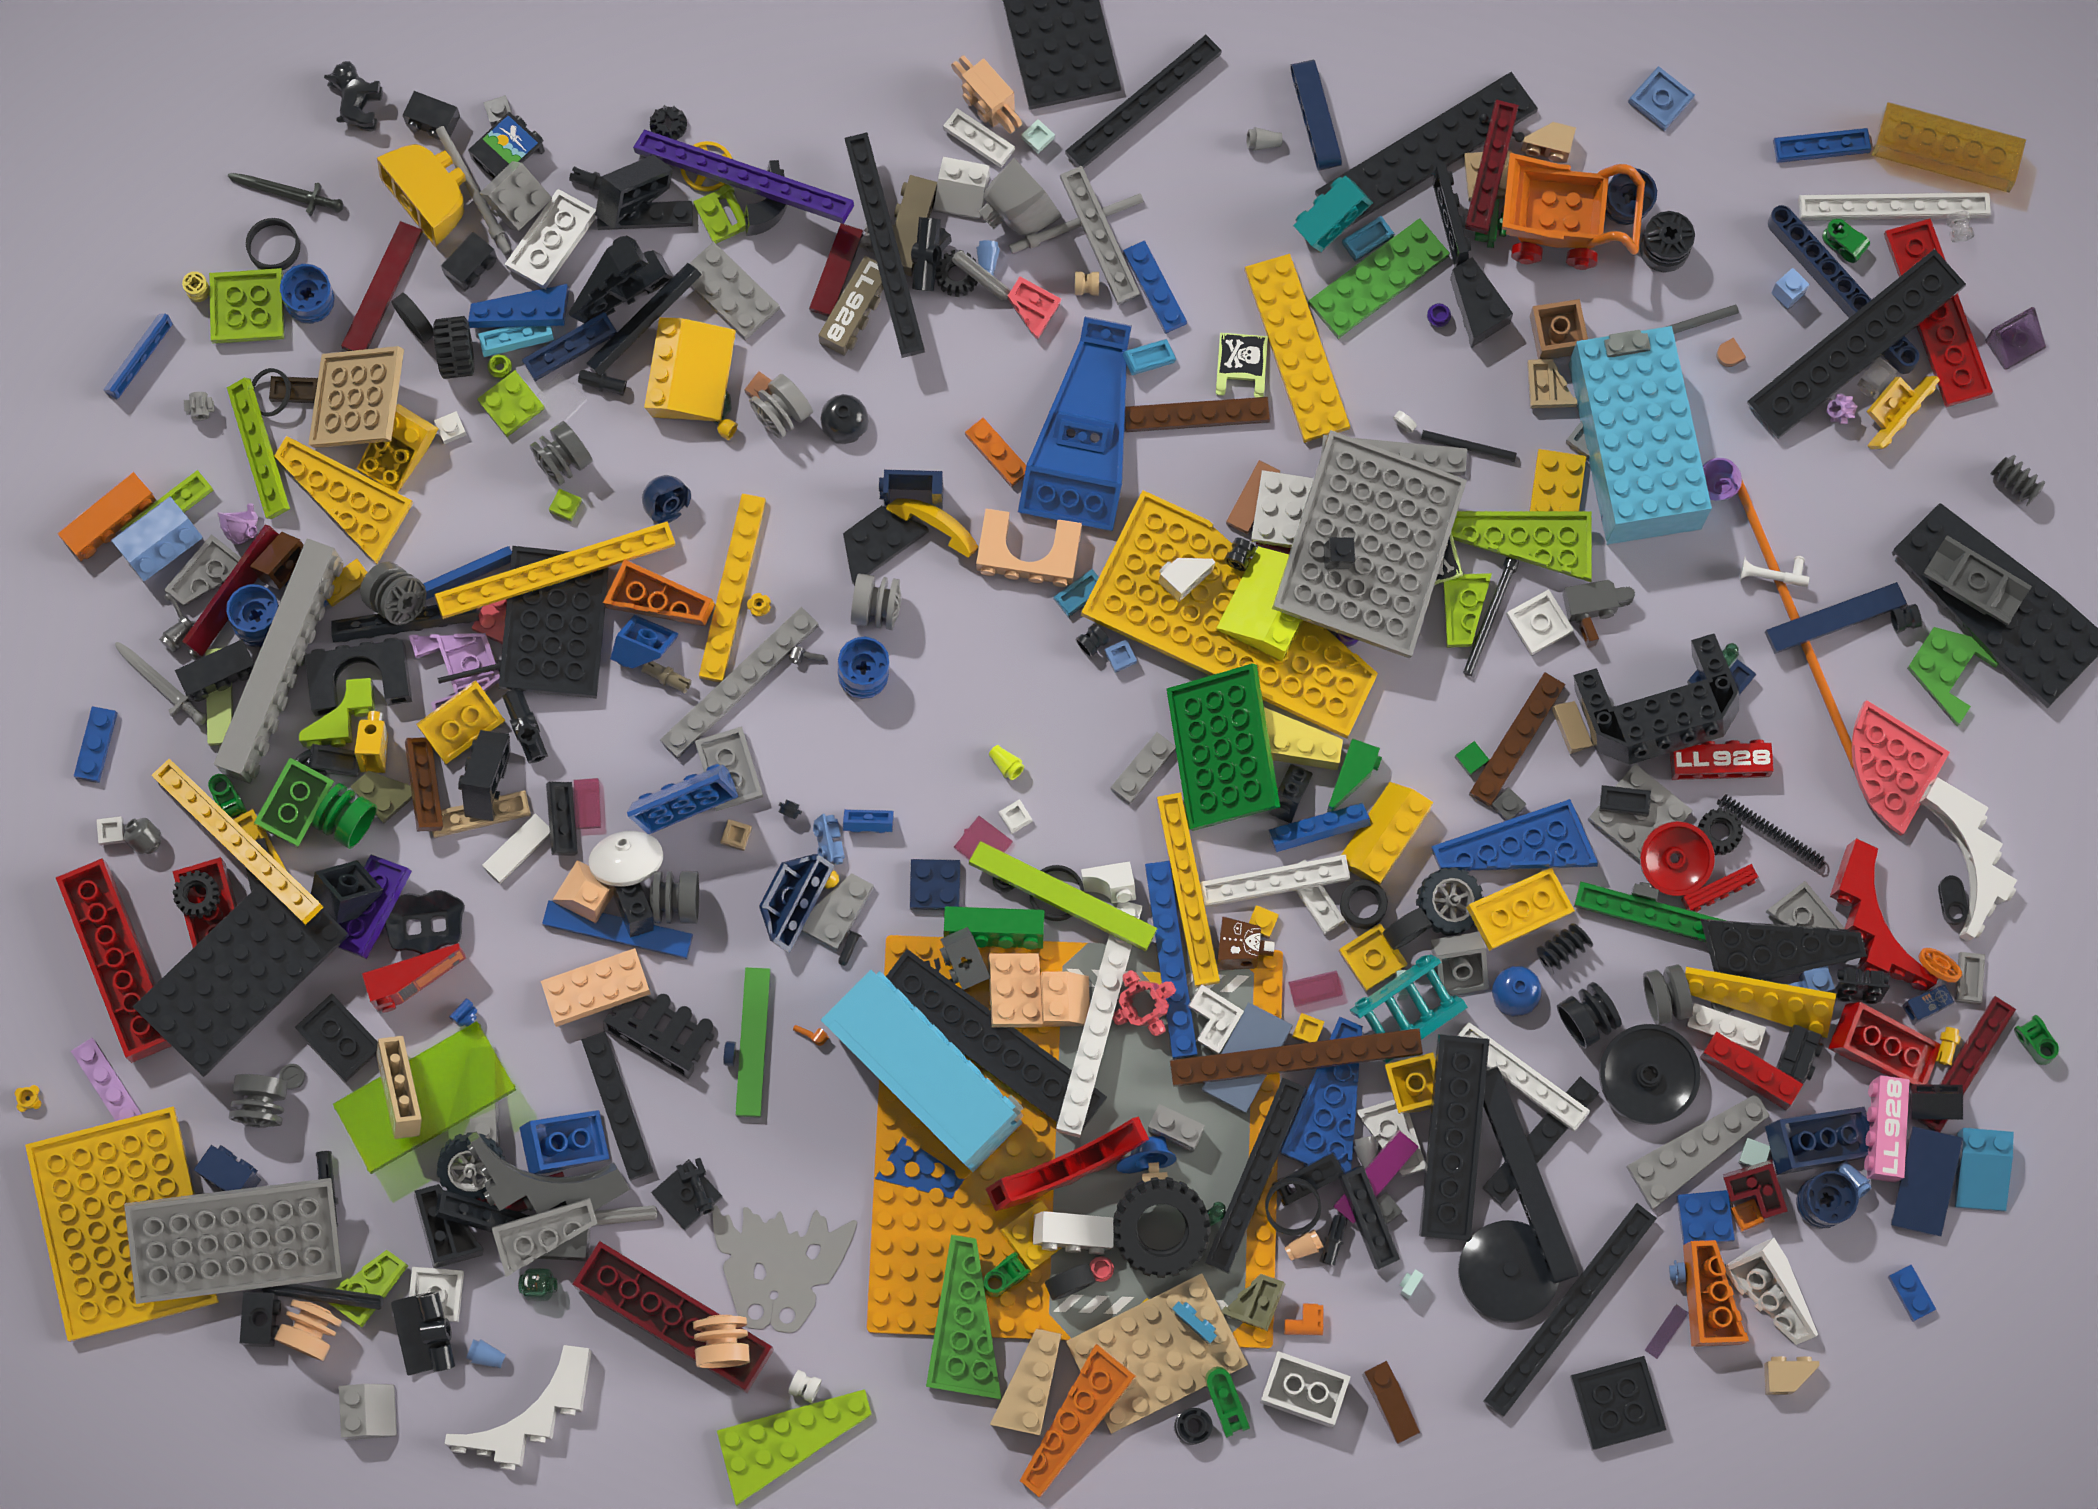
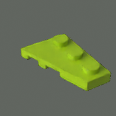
[1443,573,1492,648]
[329,1250,408,1327]

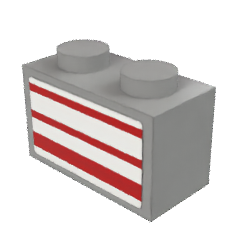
[1148,1104,1205,1153]

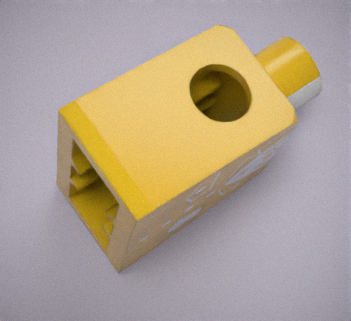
[355,711,388,773]

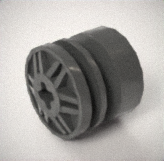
[529,421,593,486]
[360,562,427,625]
[650,871,699,924]
[229,1074,288,1128]

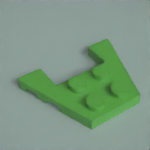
[1907,627,1998,726]

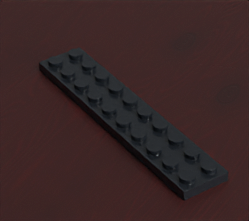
[1315,71,1538,228]
[1747,249,1966,439]
[886,949,1107,1138]

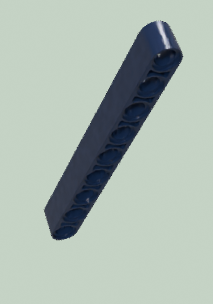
[1768,205,1920,374]

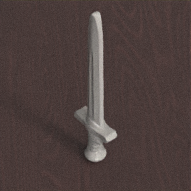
[115,642,207,726]

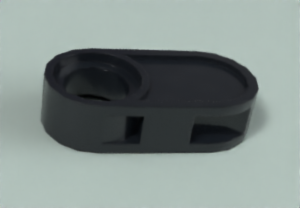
[1938,875,1968,925]

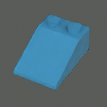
[1955,1128,2014,1211]

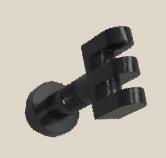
[676,1157,715,1215]

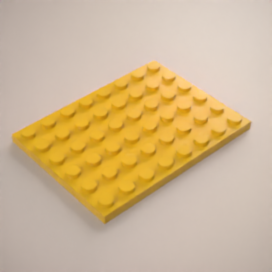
[25,1106,219,1342]

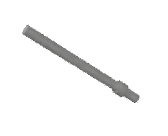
[435,126,512,255]
[1009,193,1144,254]

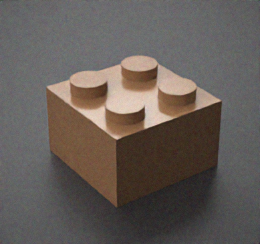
[1529,299,1588,359]

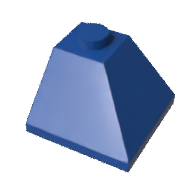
[610,615,679,669]

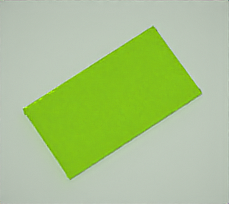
[333,1021,516,1174]

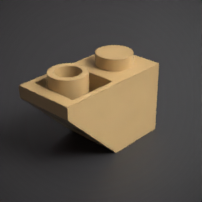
[1521,122,1576,162]
[1764,1356,1820,1395]

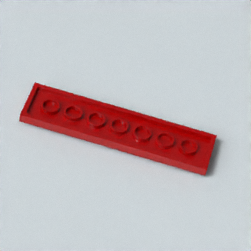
[1884,218,1993,407]

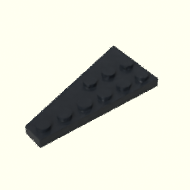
[1701,919,1867,981]

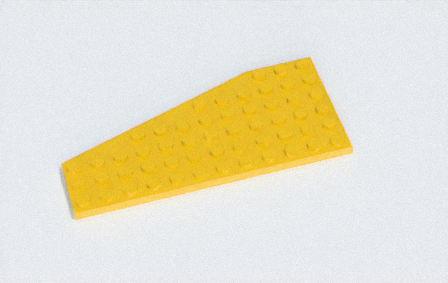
[1081,490,1378,739]

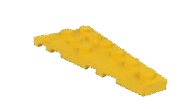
[274,436,413,564]

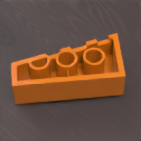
[603,559,715,626]
[1683,1240,1749,1347]

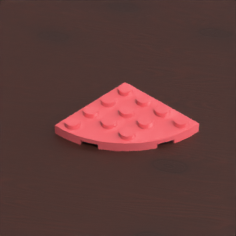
[1852,700,1950,836]

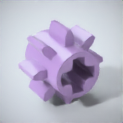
[1826,394,1857,424]

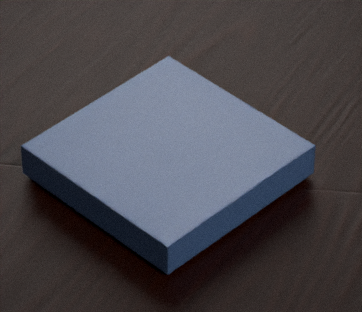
[1628,66,1695,131]

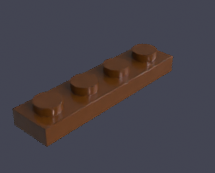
[405,737,443,832]

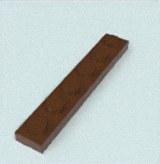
[1125,397,1270,432]
[1469,672,1566,807]

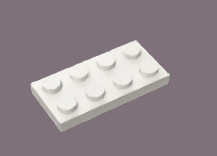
[505,189,597,290]

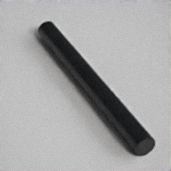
[1421,430,1517,462]

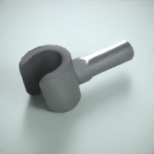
[789,646,825,664]

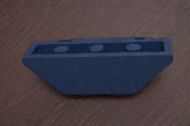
[759,854,835,953]

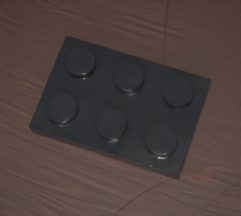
[295,993,378,1082]

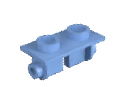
[813,813,845,865]

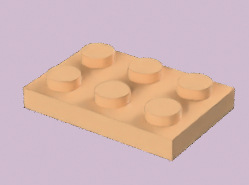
[988,954,1043,1027]

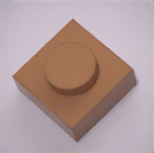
[744,371,772,399]

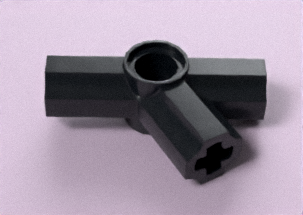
[911,217,952,291]
[502,689,548,764]

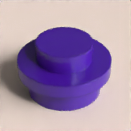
[1427,303,1451,327]

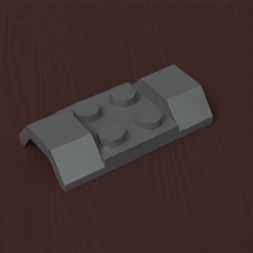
[1923,536,2032,626]

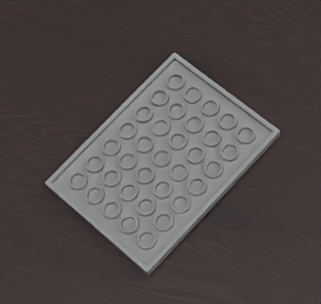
[1272,430,1467,659]

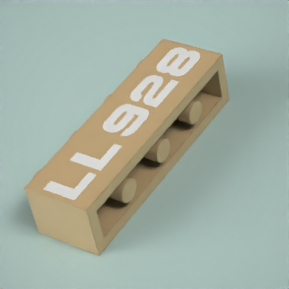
[376,1036,422,1139]

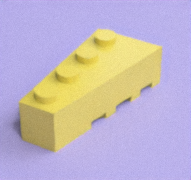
[1264,707,1343,770]

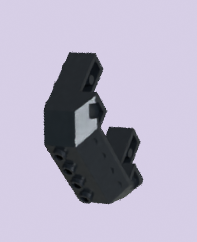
[1573,633,1739,765]

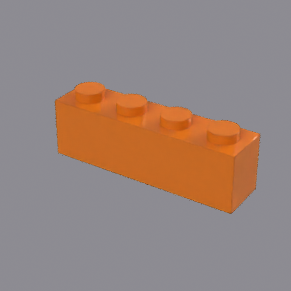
[57,472,156,561]

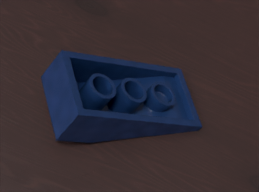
[1765,1106,1870,1175]

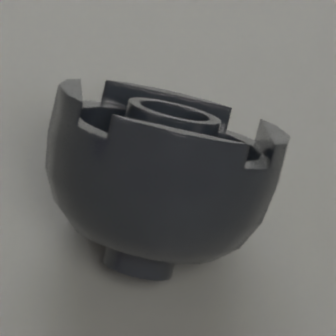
[820,394,869,444]

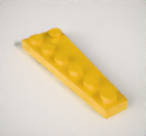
[1685,967,1836,1038]

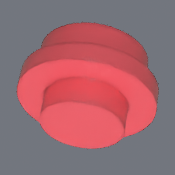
[1089,1256,1114,1282]

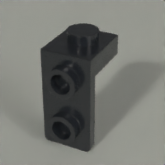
[1269,764,1313,823]

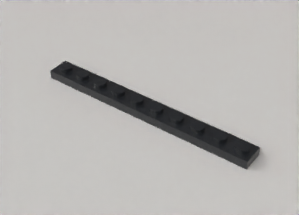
[844,132,925,358]
[1483,1203,1657,1417]

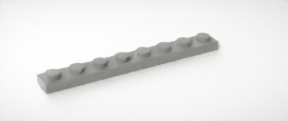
[660,607,819,759]

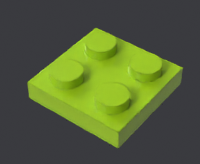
[477,370,545,437]

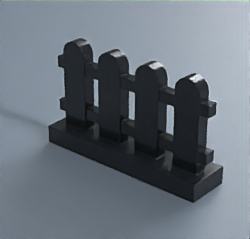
[603,985,714,1079]

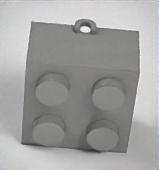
[479,161,552,231]

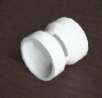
[788,1370,822,1403]

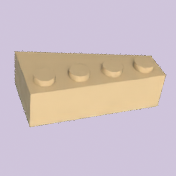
[990,1329,1062,1435]

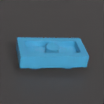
[1171,1301,1217,1345]

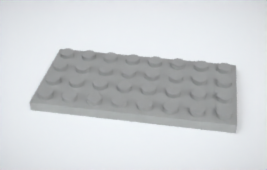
[124,1178,342,1304]

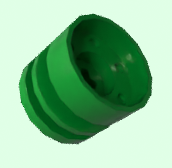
[312,783,377,849]

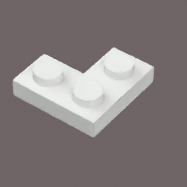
[1188,985,1244,1054]

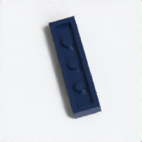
[522,312,617,382]

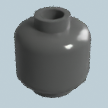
[124,818,161,854]

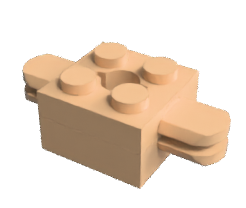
[951,55,1022,134]

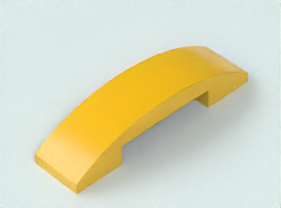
[886,498,978,558]

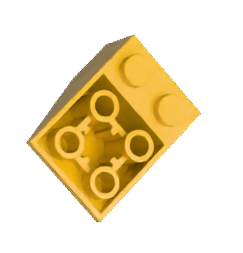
[356,404,439,493]

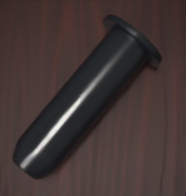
[838,930,862,966]

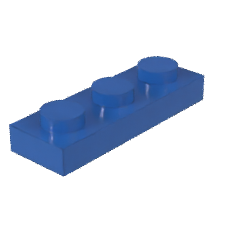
[74,706,118,783]

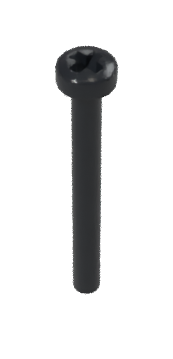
[437,660,501,684]

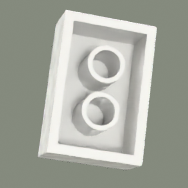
[1260,1351,1351,1428]

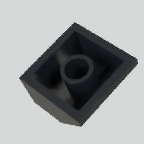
[311,860,383,924]

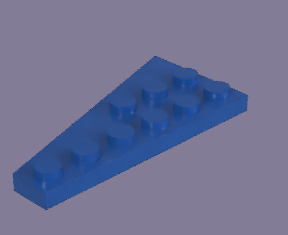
[1431,799,1598,871]

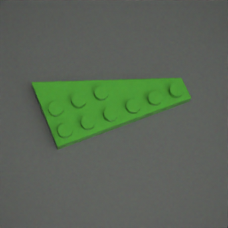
[926,1234,1002,1399]

